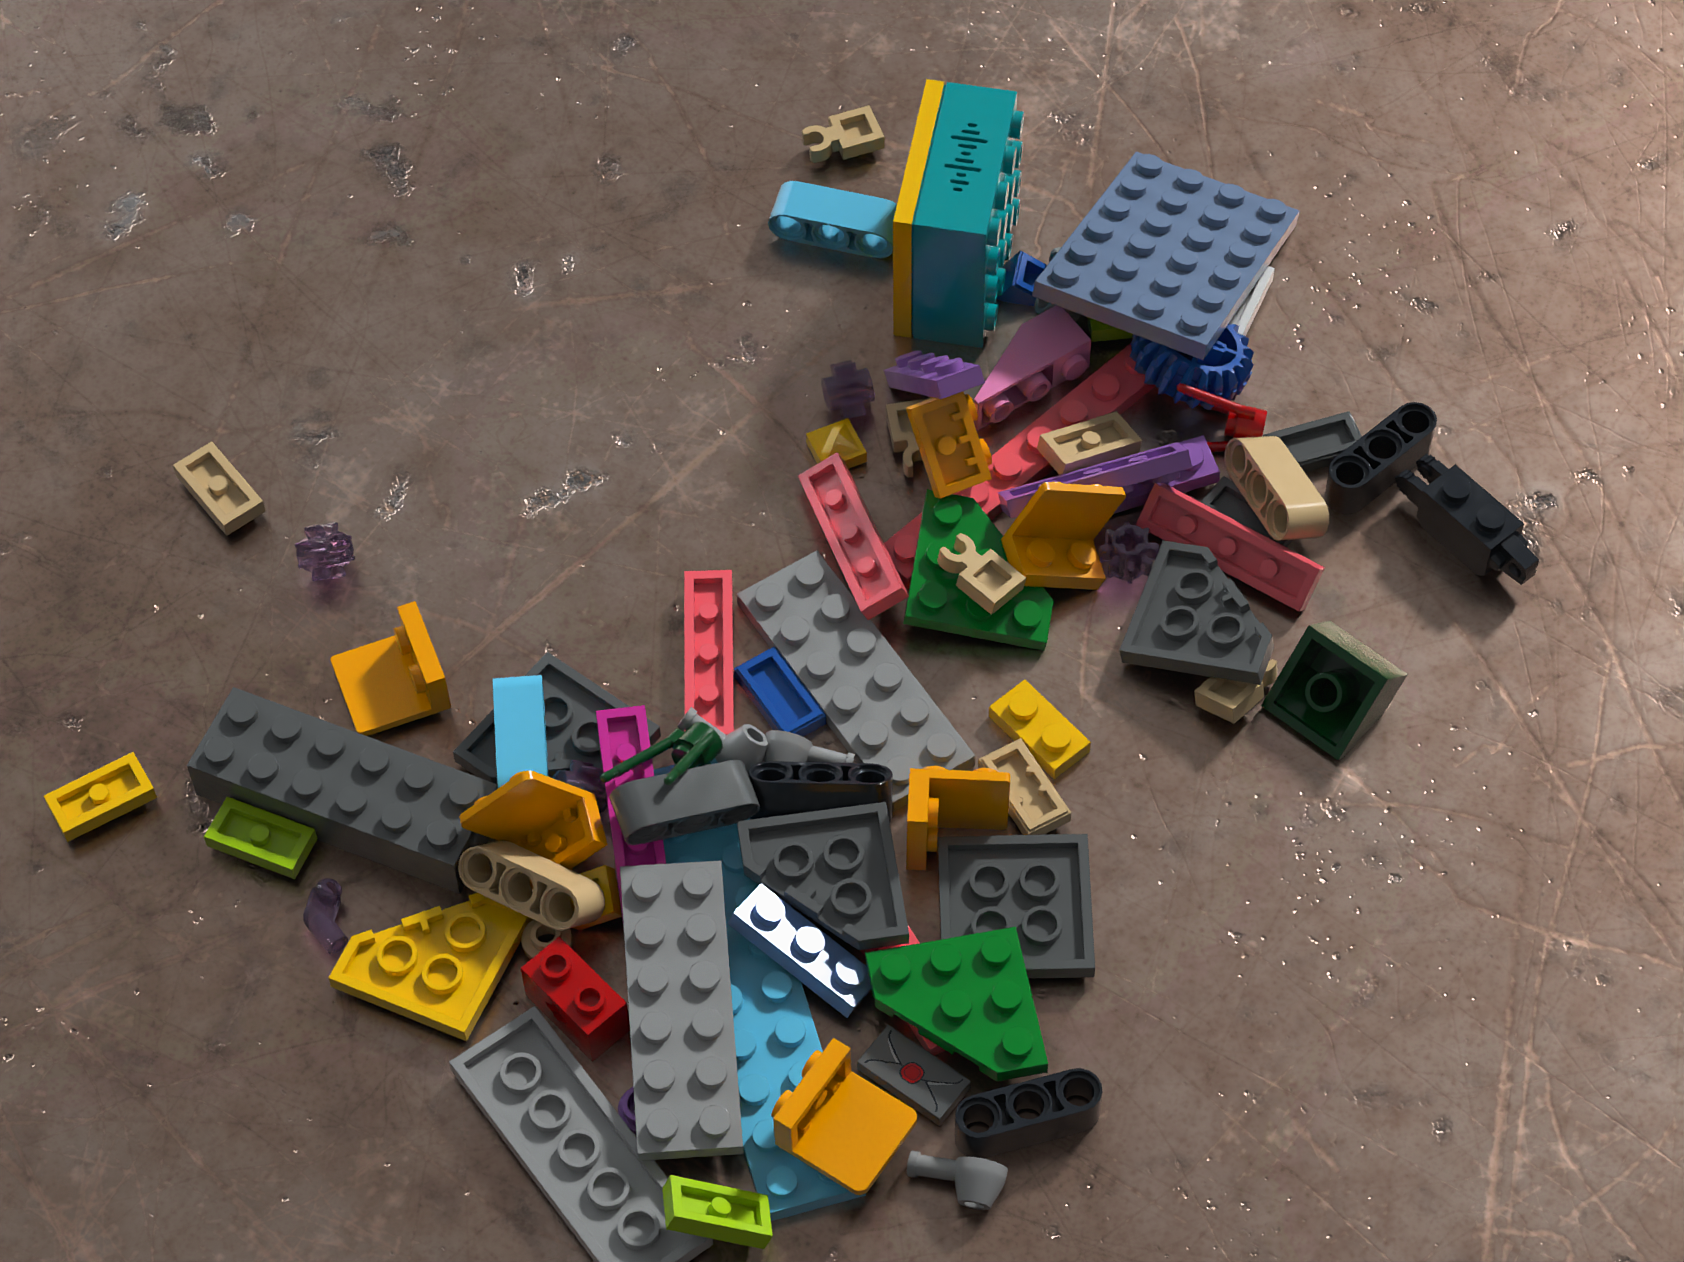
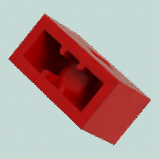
[520,937,630,1062]

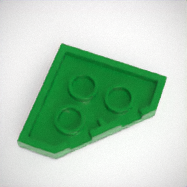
[903,489,1054,651]
[865,927,1048,1081]

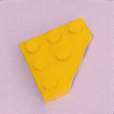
[328,893,533,1041]

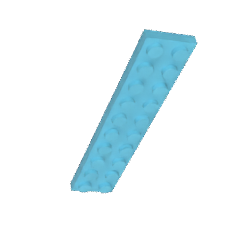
[654,758,866,1221]

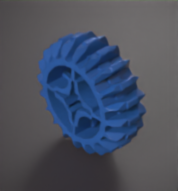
[1130,323,1254,410]

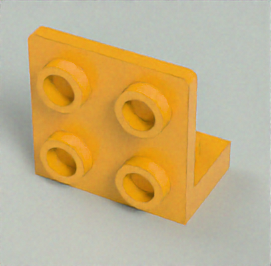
[906,391,992,499]
[1001,481,1126,590]
[330,601,452,736]
[906,766,1010,870]

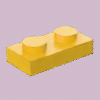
[989,679,1091,779]
[44,752,157,842]

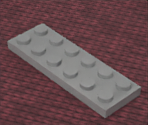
[737,550,975,812]
[620,860,743,1161]
[449,1006,714,1262]

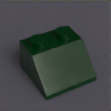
[1261,621,1408,760]

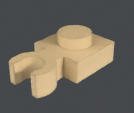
[802,105,885,163]
[886,398,930,478]
[937,533,1026,615]
[1194,659,1278,724]

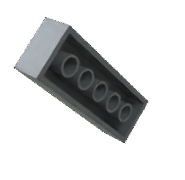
[187,687,498,894]

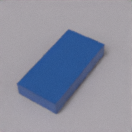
[734,646,826,737]

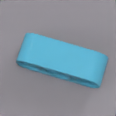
[768,181,897,259]
[493,675,549,788]

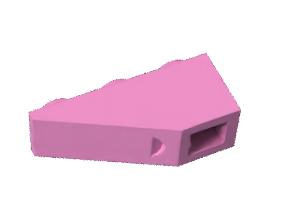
[974,305,1091,431]

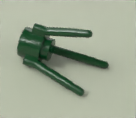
[600,722,723,785]

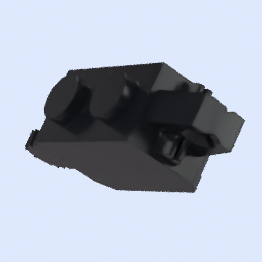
[1395,453,1539,585]

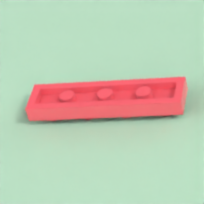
[798,452,909,620]
[1136,483,1325,612]
[684,570,734,735]

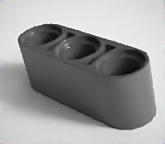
[609,760,760,845]

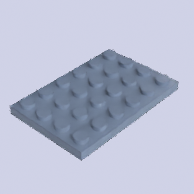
[1032,152,1300,360]

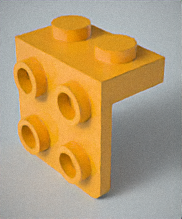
[459,771,608,890]
[771,1038,917,1195]

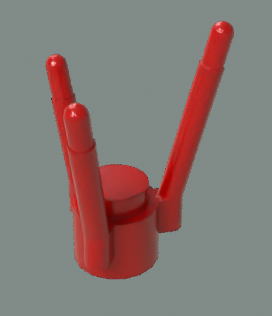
[1177,383,1267,452]

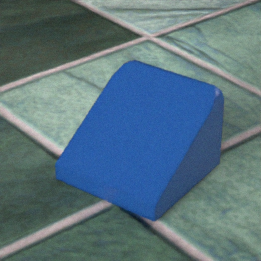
[997,250,1047,307]

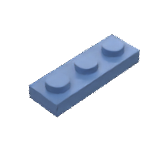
[727,883,871,1018]

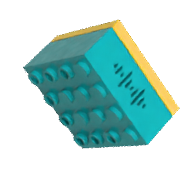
[893,79,1024,348]

